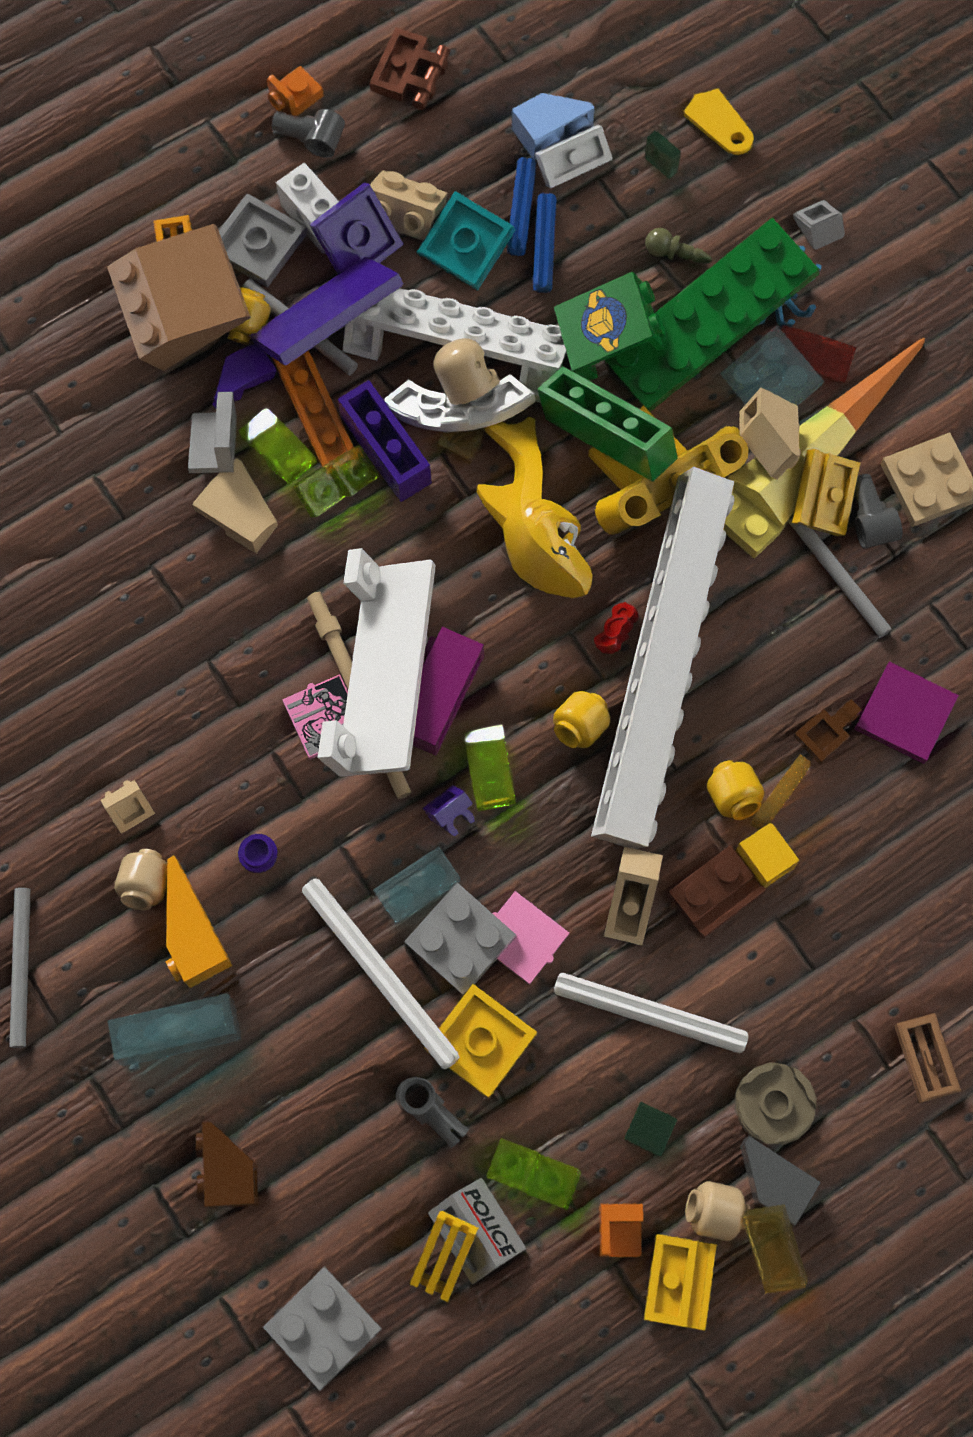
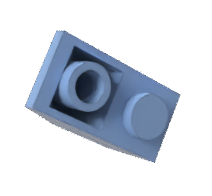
[512,93,594,160]

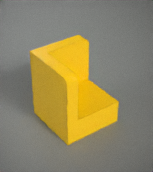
[735,823,800,888]

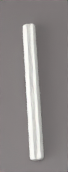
[302,878,460,1069]

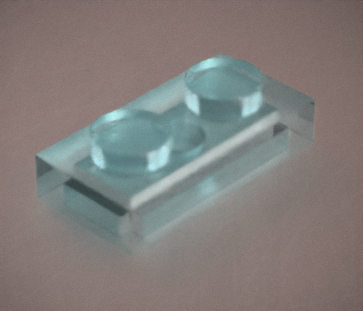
[373,846,461,925]

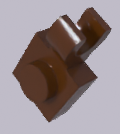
[794,699,862,765]

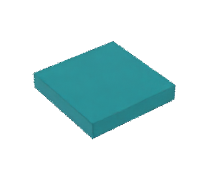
[417,191,516,291]

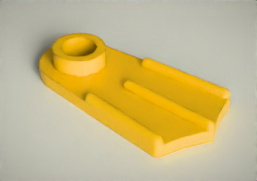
[684,89,754,155]

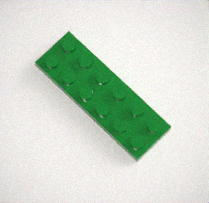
[604,217,819,412]

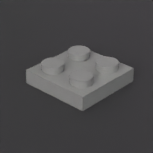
[219,193,307,288]
[404,883,517,995]
[263,1267,382,1391]

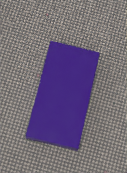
[249,256,403,365]

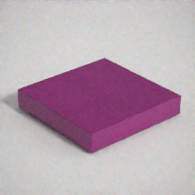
[854,661,959,764]

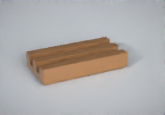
[894,1013,961,1103]

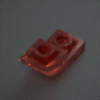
[770,325,857,383]

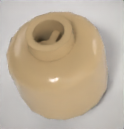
[114,849,167,911]
[685,1181,751,1241]

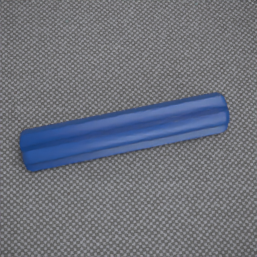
[507,157,536,256]
[533,193,556,293]

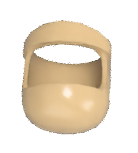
[433,338,500,405]

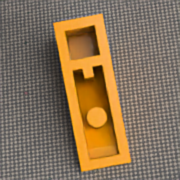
[166,855,233,988]

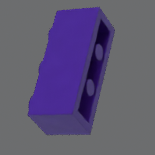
[338,380,432,502]

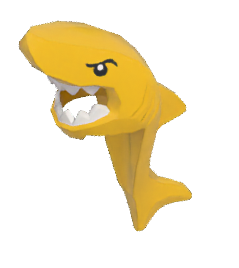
[477,417,592,598]

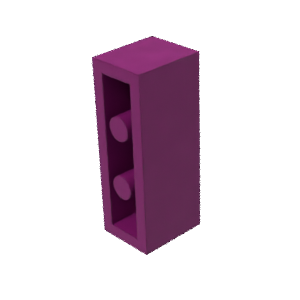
[413,627,484,756]

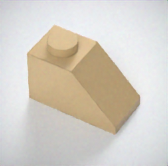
[604,846,663,945]

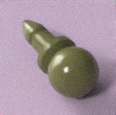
[645,228,712,263]

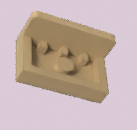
[370,170,448,241]

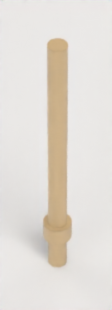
[307,592,412,799]

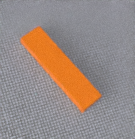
[271,350,361,481]

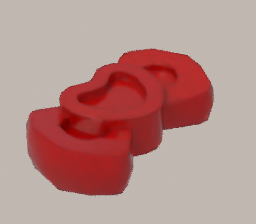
[593,602,640,654]

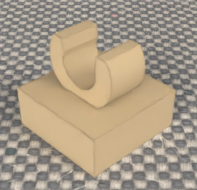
[101,780,155,834]

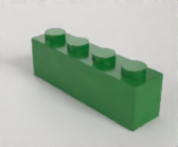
[537,366,678,482]

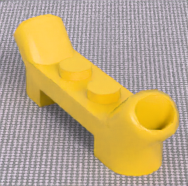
[595,426,749,535]

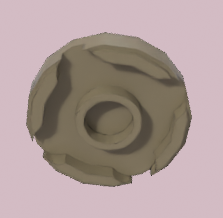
[735,1063,817,1145]

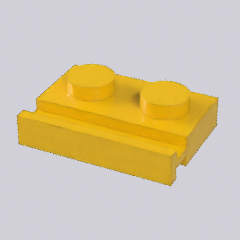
[792,449,860,536]
[644,1234,717,1330]

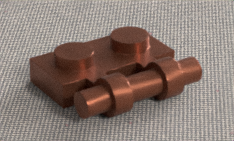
[369,27,450,110]

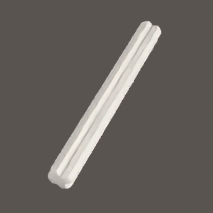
[554,973,748,1053]

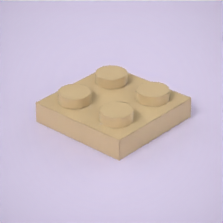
[881,433,973,527]

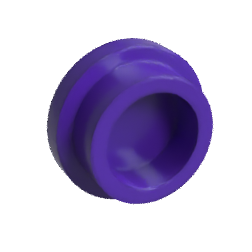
[238,834,278,873]

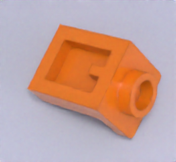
[266,66,324,116]

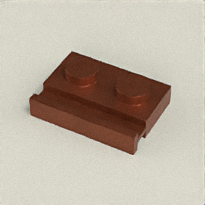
[667,845,766,939]

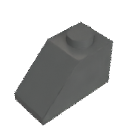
[740,1136,821,1229]

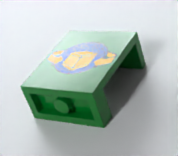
[554,271,665,381]

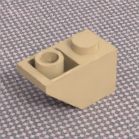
[740,387,801,479]

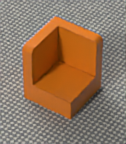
[599,1204,643,1257]

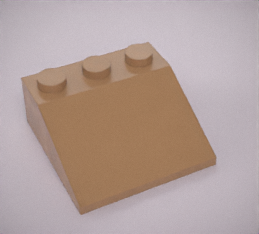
[107,224,251,371]

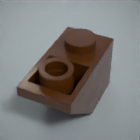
[196,1122,259,1209]

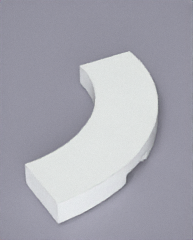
[384,374,536,432]

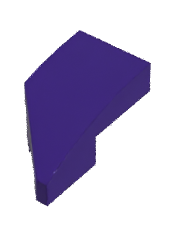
[212,344,277,409]

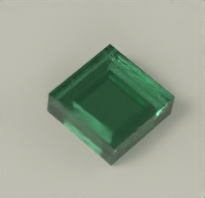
[644,130,681,179]
[623,1101,678,1157]

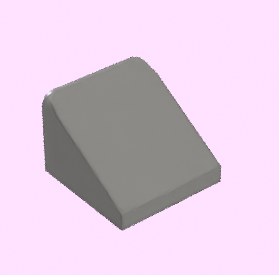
[793,200,845,249]

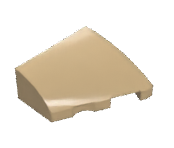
[192,458,278,554]

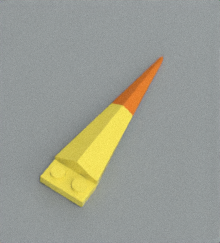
[723,338,925,559]

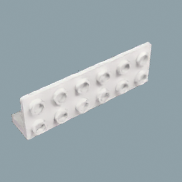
[343,288,567,403]
[317,548,436,777]

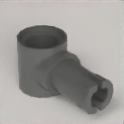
[272,109,345,158]
[854,474,903,549]
[396,1077,469,1148]

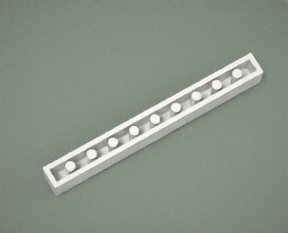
[591,467,734,849]

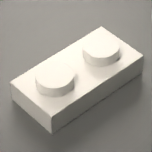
[535,125,613,188]

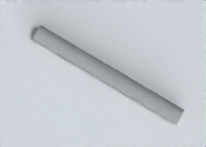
[242,278,358,375]
[788,517,892,638]
[9,888,31,1048]

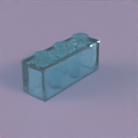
[108,993,242,1067]

